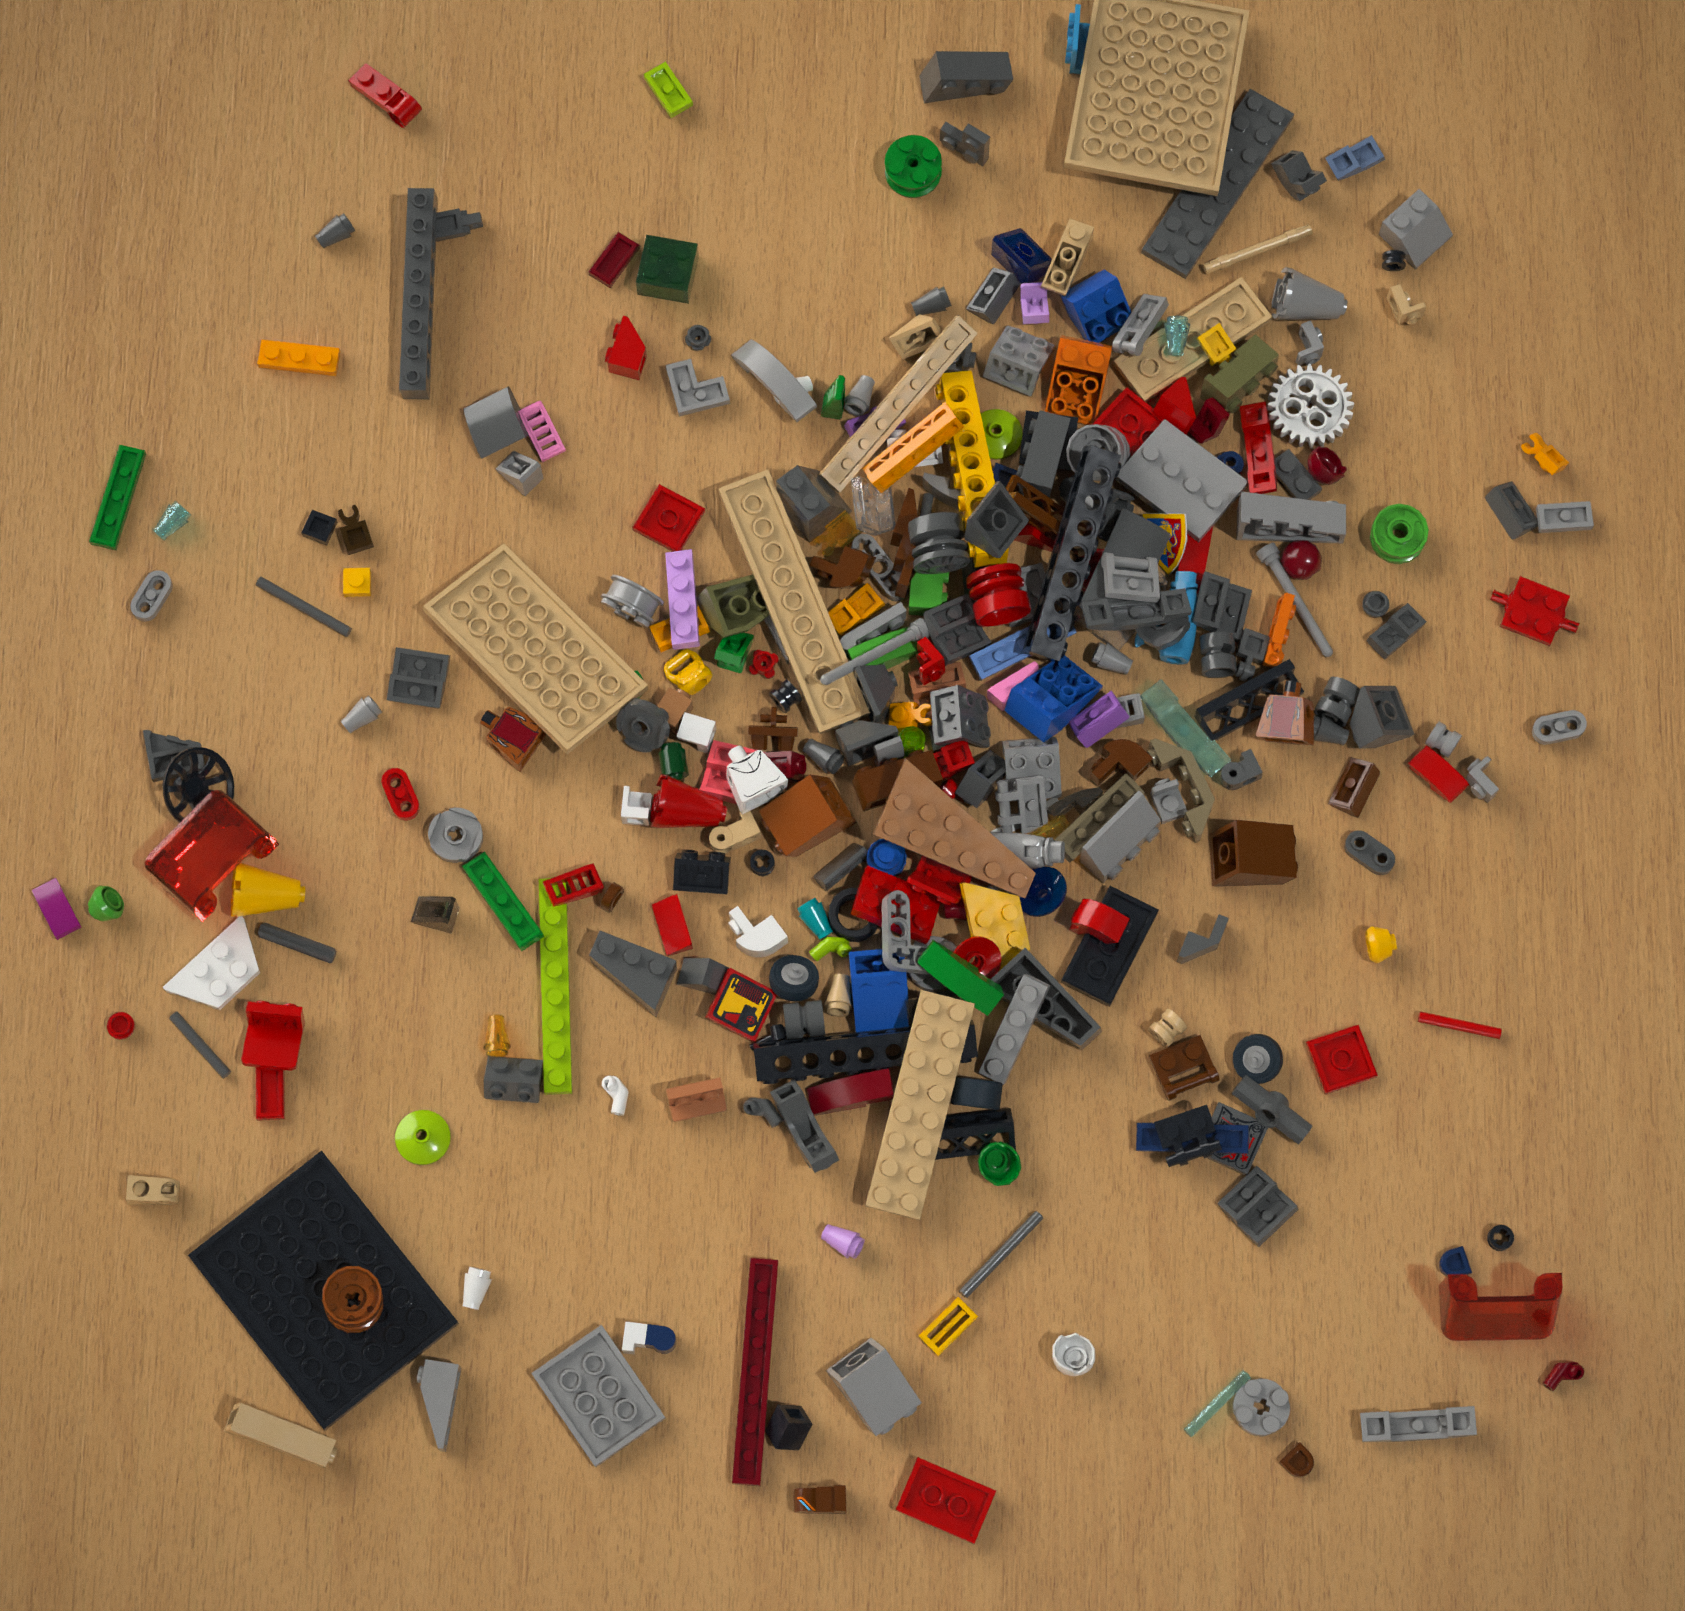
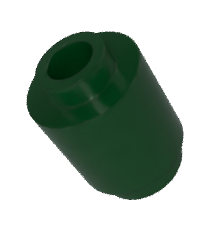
[658,742,689,782]

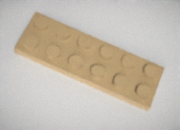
[1113,277,1272,403]

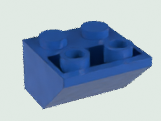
[1060,269,1131,343]

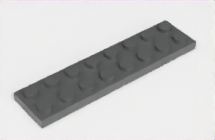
[1141,89,1294,279]

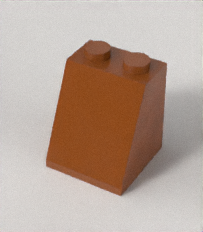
[759,774,857,857]

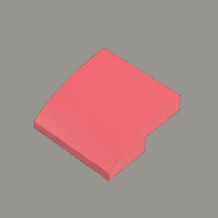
[700,740,764,804]

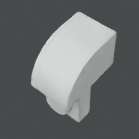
[728,906,788,957]

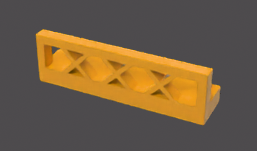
[862,402,965,493]

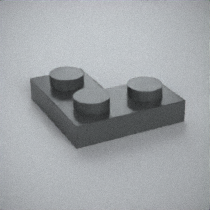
[940,122,990,167]

